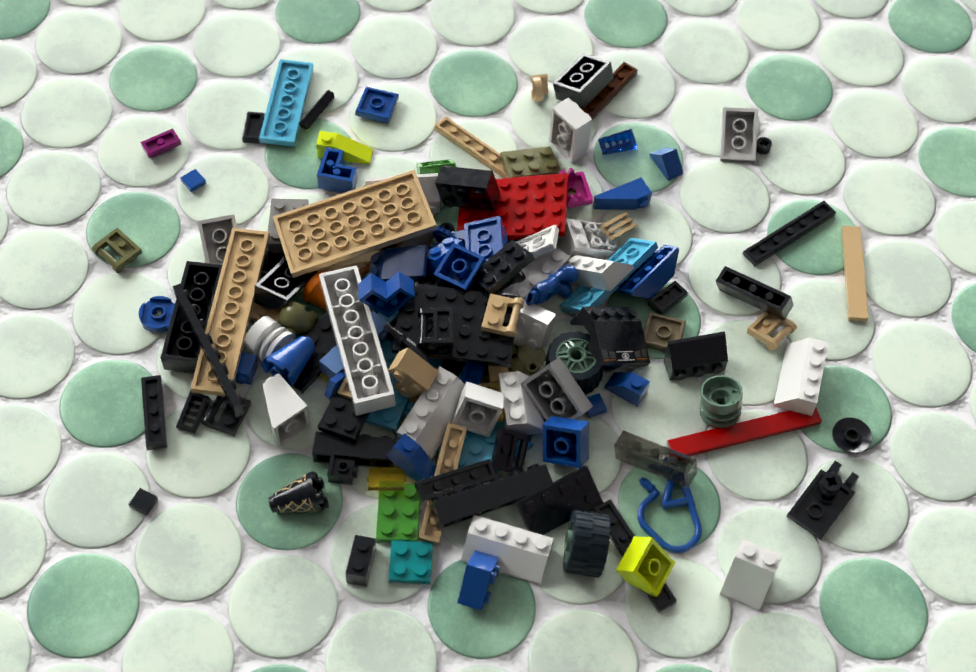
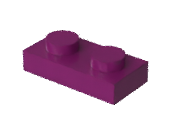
[140,128,182,159]

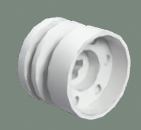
[244,316,296,361]

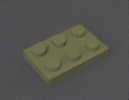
[500,146,561,178]

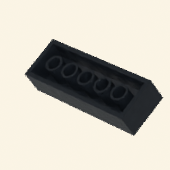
[160,261,222,373]

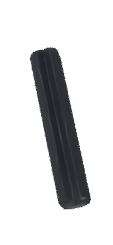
[300,90,335,130]

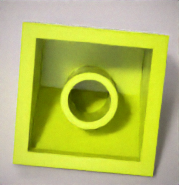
[616,536,676,597]

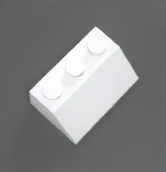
[566,255,634,291]
[498,371,544,434]

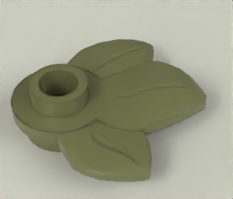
[510,344,547,376]

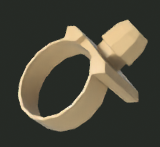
[530,74,549,102]

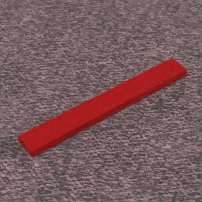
[667,407,822,460]

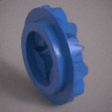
[432,227,460,242]

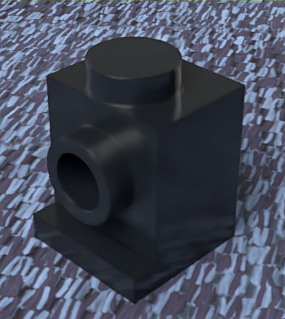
[327,455,359,485]

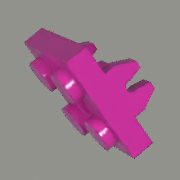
[559,168,593,209]

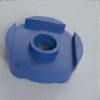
[138,296,175,332]

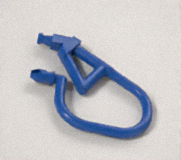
[637,455,702,553]

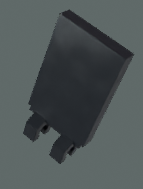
[786,460,859,540]

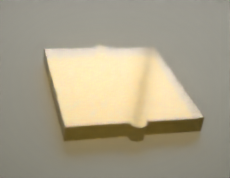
[367,468,406,491]

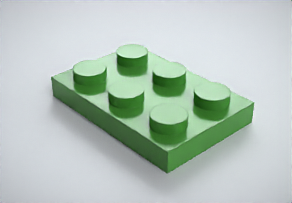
[376,483,420,543]

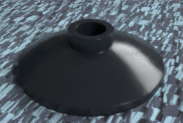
[832,417,872,454]

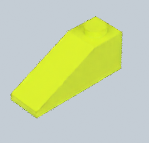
[316,131,373,165]

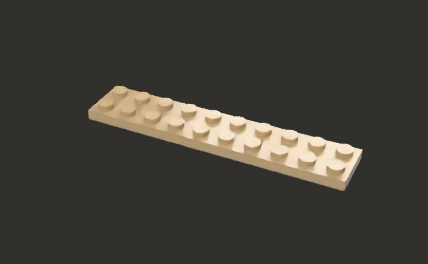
[190,228,270,396]

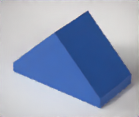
[650,148,683,181]

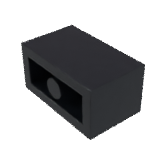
[345,535,376,587]

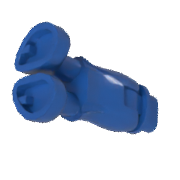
[525,265,579,306]

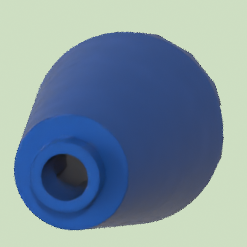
[262,336,315,388]

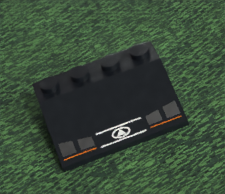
[570,307,650,367]

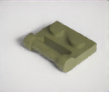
[92,228,142,273]

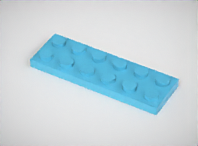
[259,59,314,147]
[559,238,659,314]

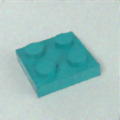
[388,540,433,584]

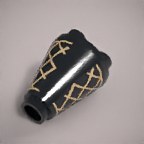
[269,471,329,513]

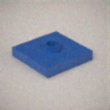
[355,86,399,123]

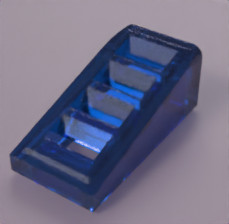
[598,128,638,155]

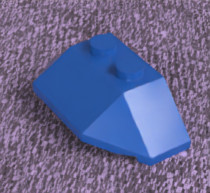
[618,244,679,299]

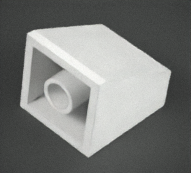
[262,373,310,447]
[720,539,782,611]

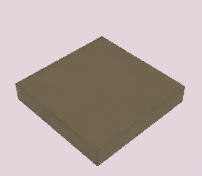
[644,312,686,352]

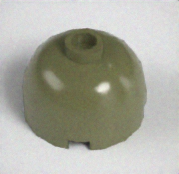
[279,301,319,336]

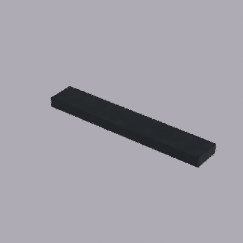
[743,201,836,267]
[593,499,677,613]

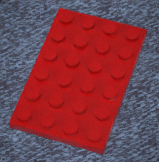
[457,173,569,240]

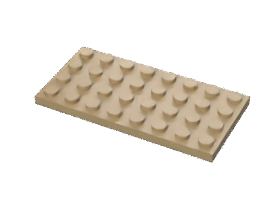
[273,169,437,278]

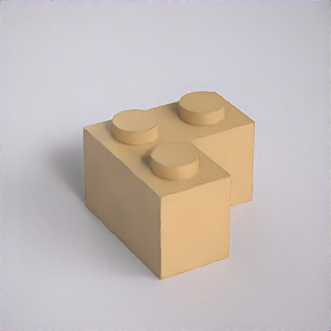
[388,348,439,398]

